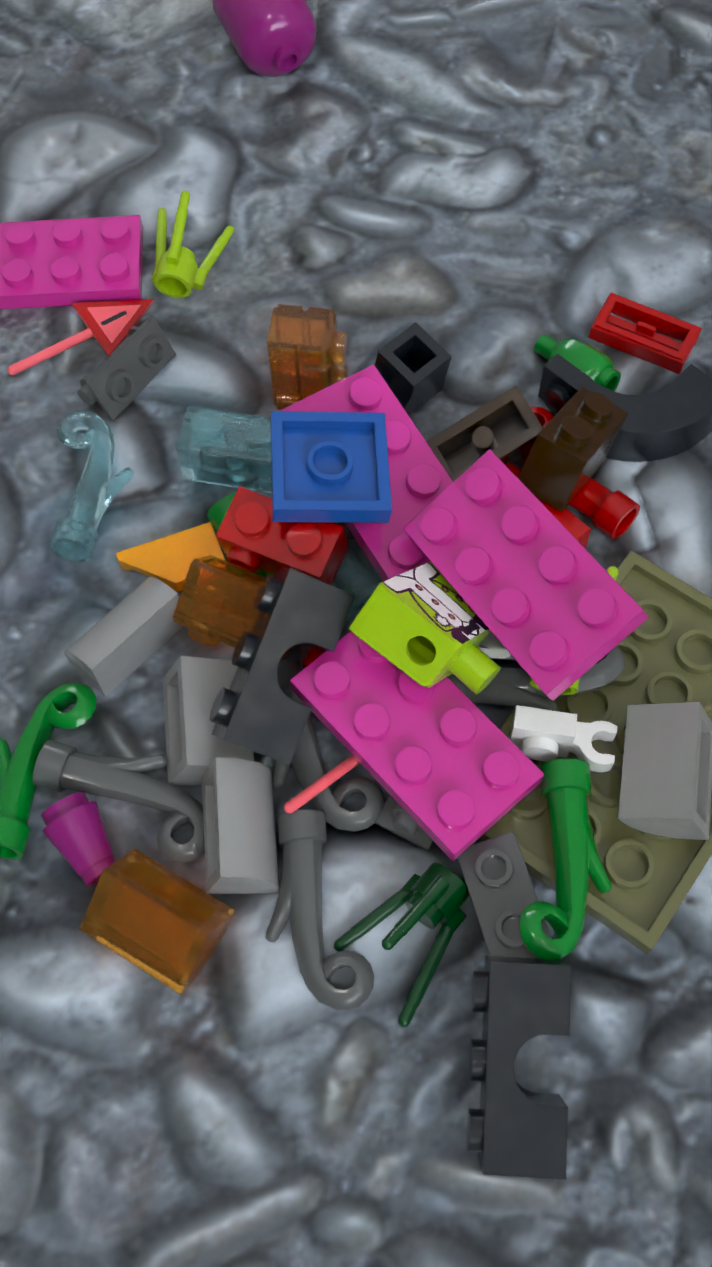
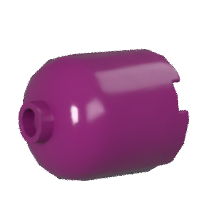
[212,0,316,77]

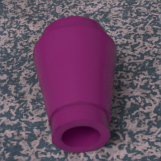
[41,792,119,886]

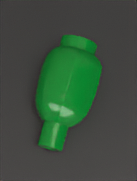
[534,334,621,391]

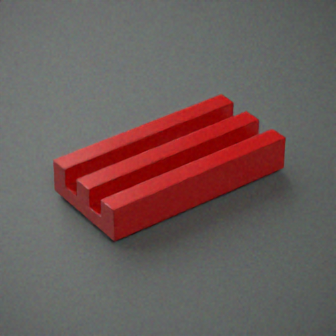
[588,292,702,374]

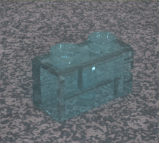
[176,406,272,493]

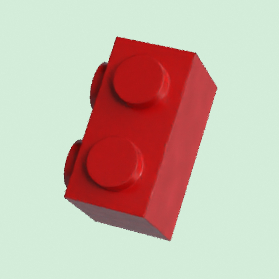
[216,486,349,585]

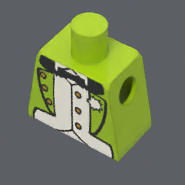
[348,562,501,695]

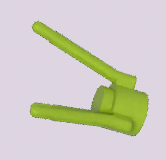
[151,190,235,298]

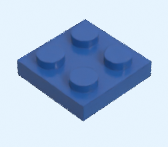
[270,411,392,523]

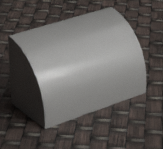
[64,577,187,697]
[163,656,254,786]
[618,702,712,840]
[202,757,279,894]

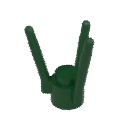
[334,862,470,1027]

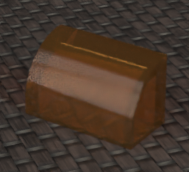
[79,849,235,995]

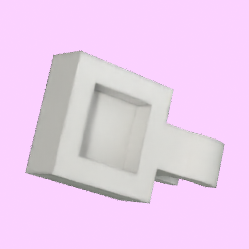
[509,705,617,772]

